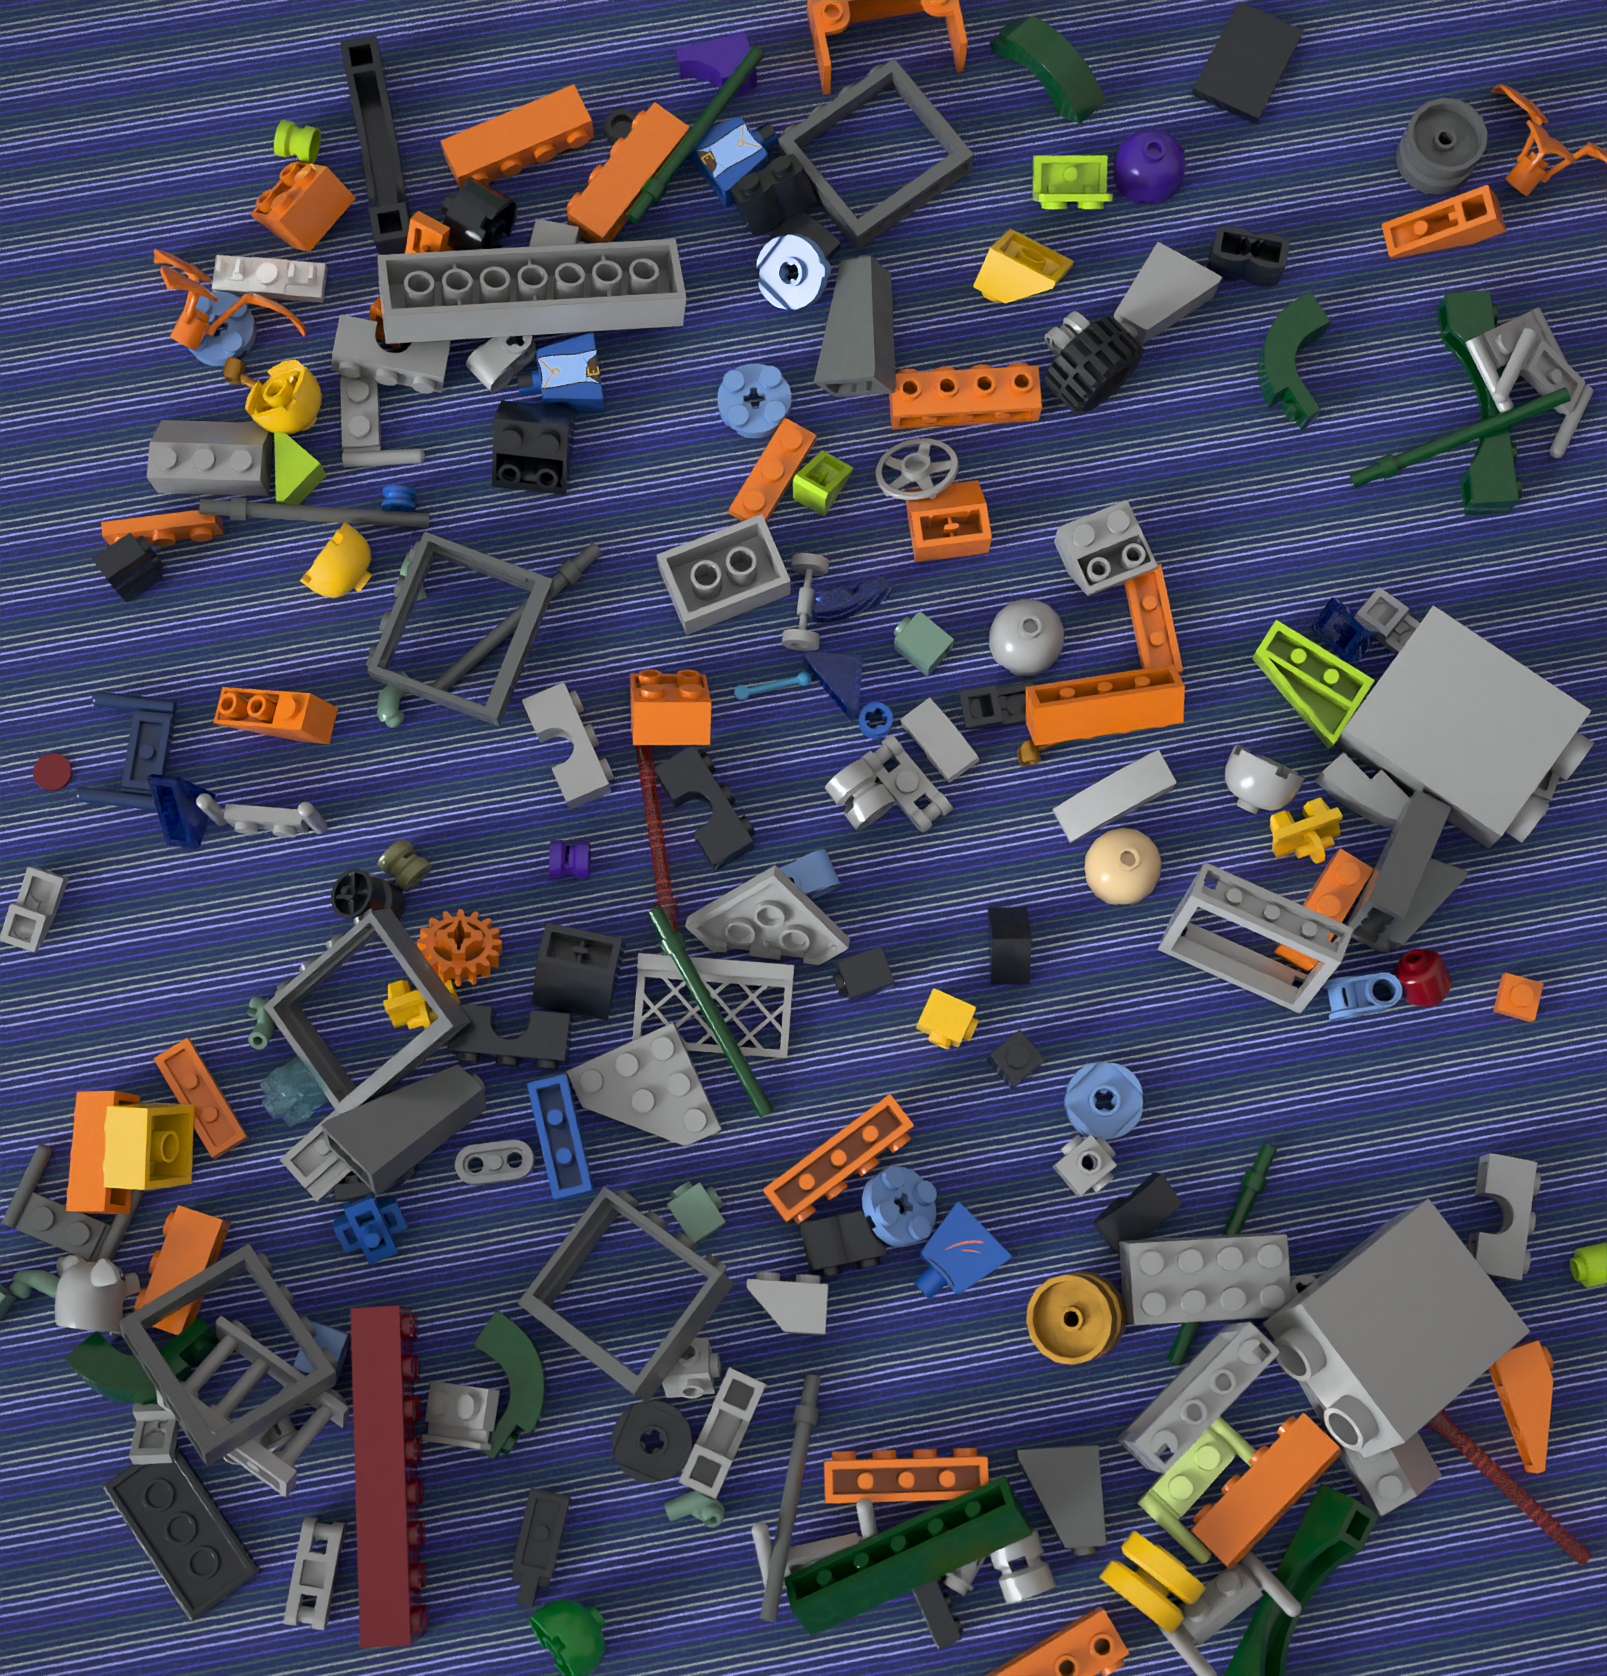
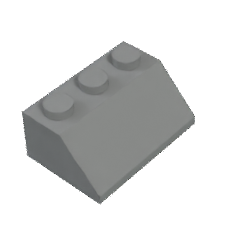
[147,420,273,496]

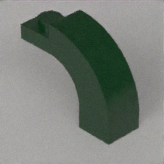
[989,16,1106,124]
[1258,291,1331,430]
[473,1310,548,1459]
[65,1316,219,1404]

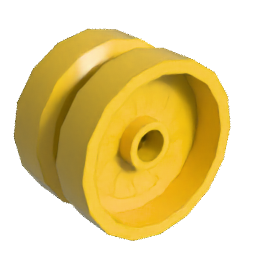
[1099,1531,1206,1635]

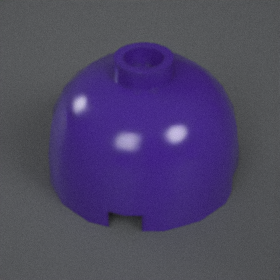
[1113,128,1186,205]

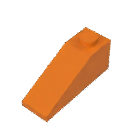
[1381,185,1507,259]
[1488,1340,1554,1474]

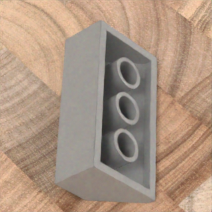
[1298,1380,1442,1516]

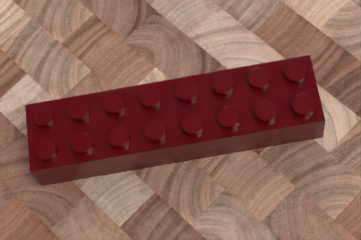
[350,1305,429,1648]

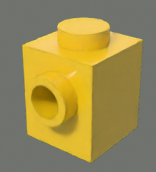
[916,988,979,1049]

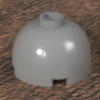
[989,599,1064,676]
[1225,745,1305,814]

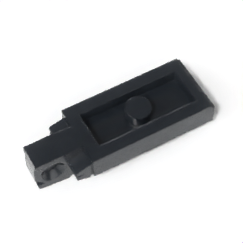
[512,1488,571,1608]

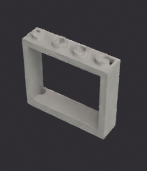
[1158,862,1354,1014]
[1116,1322,1280,1473]

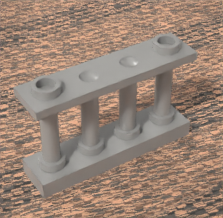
[156,1316,349,1498]

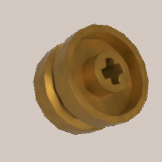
[1026,1271,1127,1365]

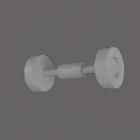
[782,553,829,651]

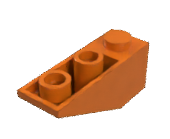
[213,687,338,744]

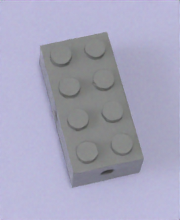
[1119,1232,1292,1325]

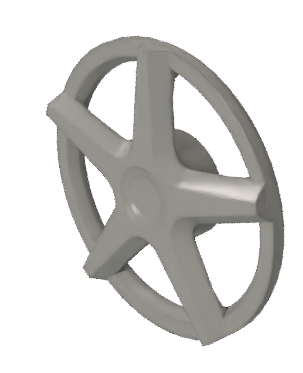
[875,438,959,500]

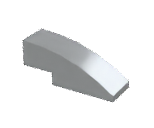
[1052,749,1177,844]
[1314,752,1410,830]

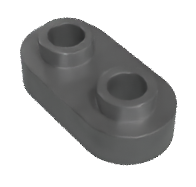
[455,1140,535,1185]

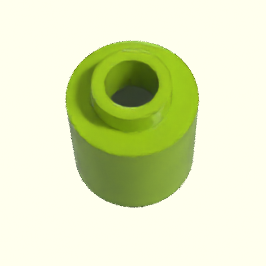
[1570,1242,1607,1288]

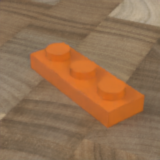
[729,418,817,523]
[101,510,224,546]
[1124,564,1183,675]
[153,1038,249,1159]

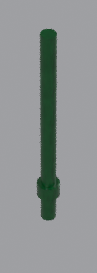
[626,47,764,224]
[1349,387,1571,488]
[647,905,773,1118]
[1166,1144,1277,1367]

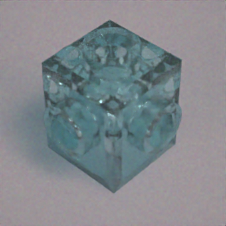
[260,1056,329,1128]

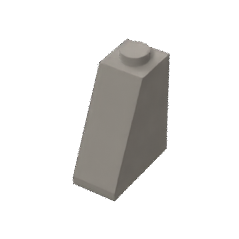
[1114,242,1222,345]

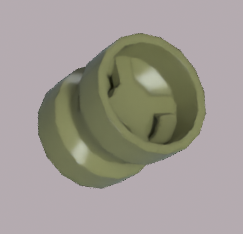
[377,838,432,892]

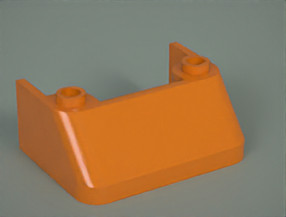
[807,0,968,95]

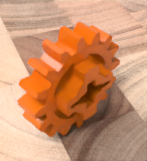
[417,909,502,986]

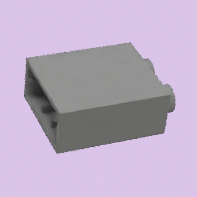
[1336,605,1594,849]
[1263,1198,1530,1458]

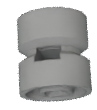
[825,758,896,831]
[990,1529,1056,1603]

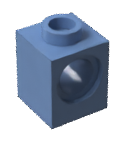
[293,1321,351,1381]

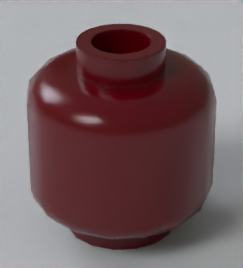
[1394,949,1452,1007]

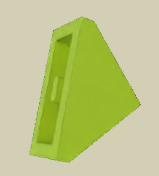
[274,431,327,505]
[793,450,854,517]

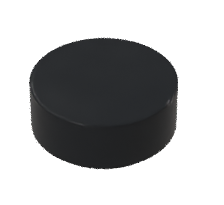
[604,109,637,145]

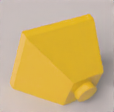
[973,228,1074,304]

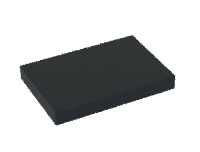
[1191,1,1304,124]

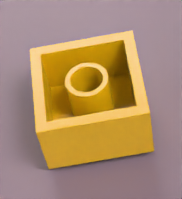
[103,1102,194,1190]

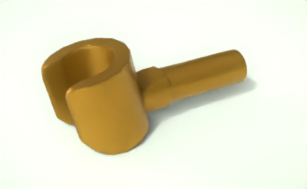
[223,357,256,389]
[1017,740,1066,766]

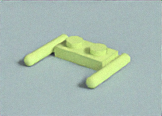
[1137,1416,1256,1564]

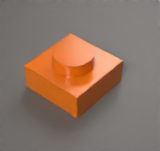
[1493,973,1544,1022]

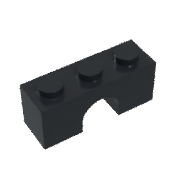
[654,745,756,872]
[447,1004,573,1071]

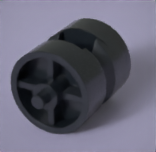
[331,869,405,921]

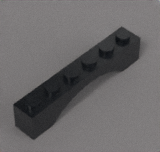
[340,36,411,255]

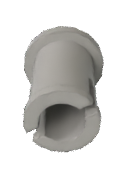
[943,1555,988,1596]

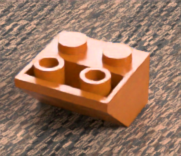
[250,161,356,252]
[904,480,992,562]
[630,669,711,745]

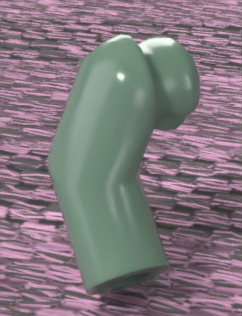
[9,1270,60,1299]

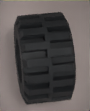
[1044,316,1144,415]

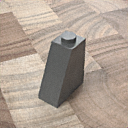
[1367,858,1468,953]
[1014,1444,1107,1555]

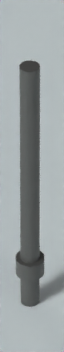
[199,497,429,528]
[430,543,603,691]
[760,1374,821,1622]

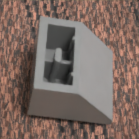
[1054,500,1158,596]
[747,1272,828,1335]

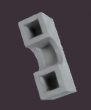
[331,314,451,393]
[522,682,614,810]
[1467,1153,1541,1282]
[679,1367,766,1499]

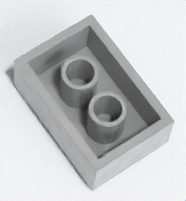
[657,514,791,635]

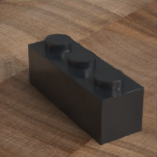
[913,1577,963,1650]

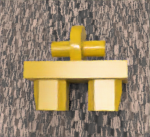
[1270,797,1343,864]
[383,974,461,1030]

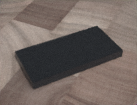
[102,1443,261,1622]

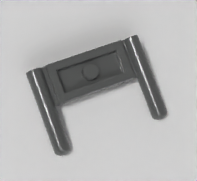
[1,1144,144,1262]

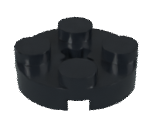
[612,1400,693,1483]

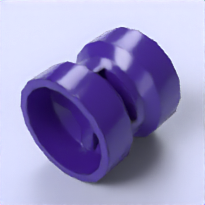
[549,840,591,879]

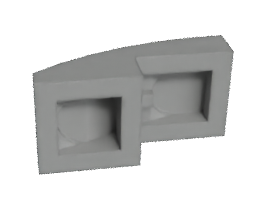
[1355,587,1420,656]
[900,698,980,783]
[0,866,69,953]
[129,1401,179,1465]

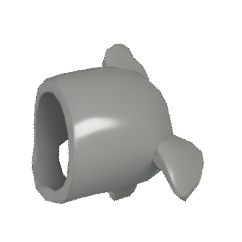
[55,1255,141,1336]

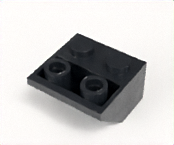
[492,400,575,495]
[532,922,625,1021]

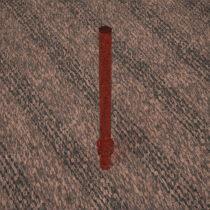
[635,745,679,932]
[1426,1408,1592,1566]

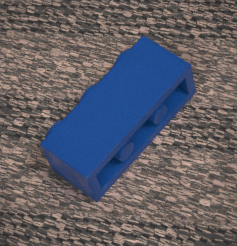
[527,1074,596,1203]

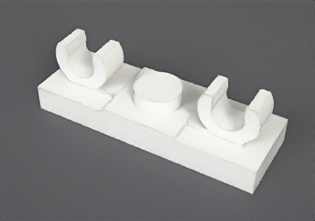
[212,255,327,303]

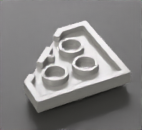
[685,865,850,965]
[566,1022,722,1146]

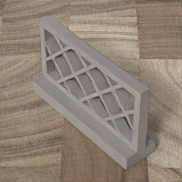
[632,953,795,1058]

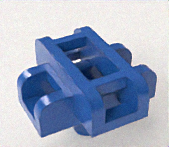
[333,1193,408,1265]

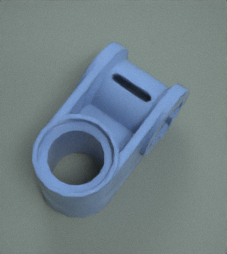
[779,849,841,899]
[1323,972,1402,1021]

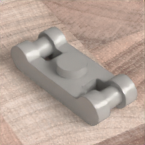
[861,734,953,833]
[284,1516,347,1631]

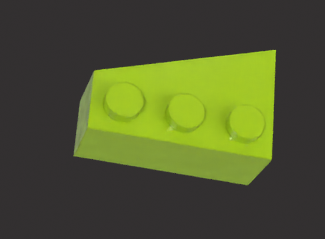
[1252,620,1375,750]

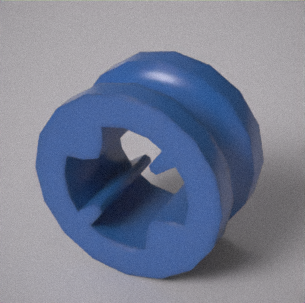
[382,485,416,512]
[858,702,893,740]

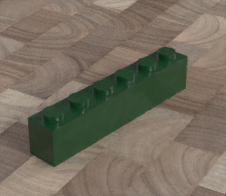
[784,1476,1033,1636]

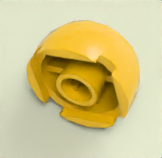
[245,359,322,435]
[300,522,372,598]

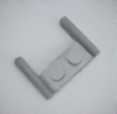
[1465,307,1568,413]
[1492,328,1594,458]
[340,375,425,468]
[196,794,328,837]
[752,1498,878,1588]
[1158,1552,1301,1676]

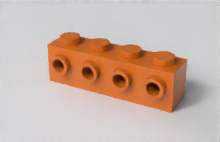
[440,84,595,189]
[566,102,690,243]
[889,362,1042,429]
[1025,664,1185,746]
[763,1094,914,1225]
[1191,1412,1343,1570]
[824,1448,989,1504]
[985,1606,1130,1676]

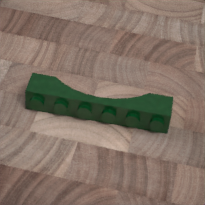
[1437,290,1522,516]
[1223,1483,1379,1676]

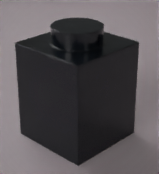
[832,946,895,1003]
[987,1030,1045,1090]

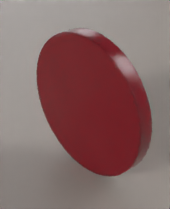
[33,753,72,791]

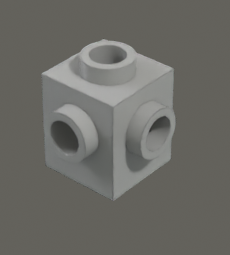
[1052,1135,1117,1197]
[660,1337,721,1399]

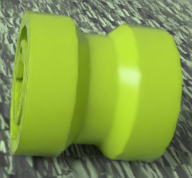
[274,120,321,164]

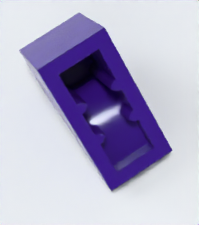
[675,31,757,95]

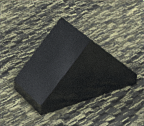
[987,907,1031,985]

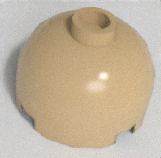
[1084,828,1162,905]

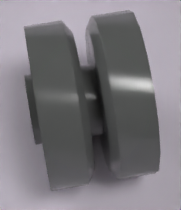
[1396,98,1488,195]

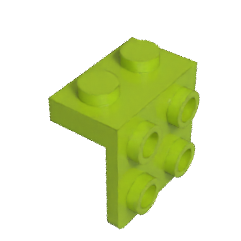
[1032,155,1113,209]

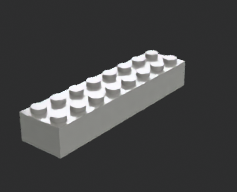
[378,239,686,344]

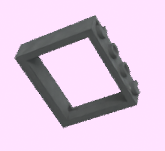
[778,59,974,252]
[366,531,555,727]
[263,908,471,1115]
[517,1186,734,1403]
[119,1243,338,1467]

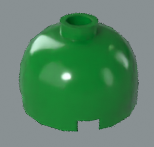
[529,1599,606,1676]

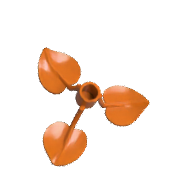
[1491,84,1607,196]
[153,249,307,351]

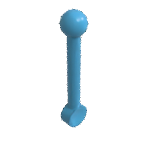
[734,671,812,701]

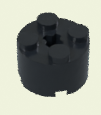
[441,177,518,251]

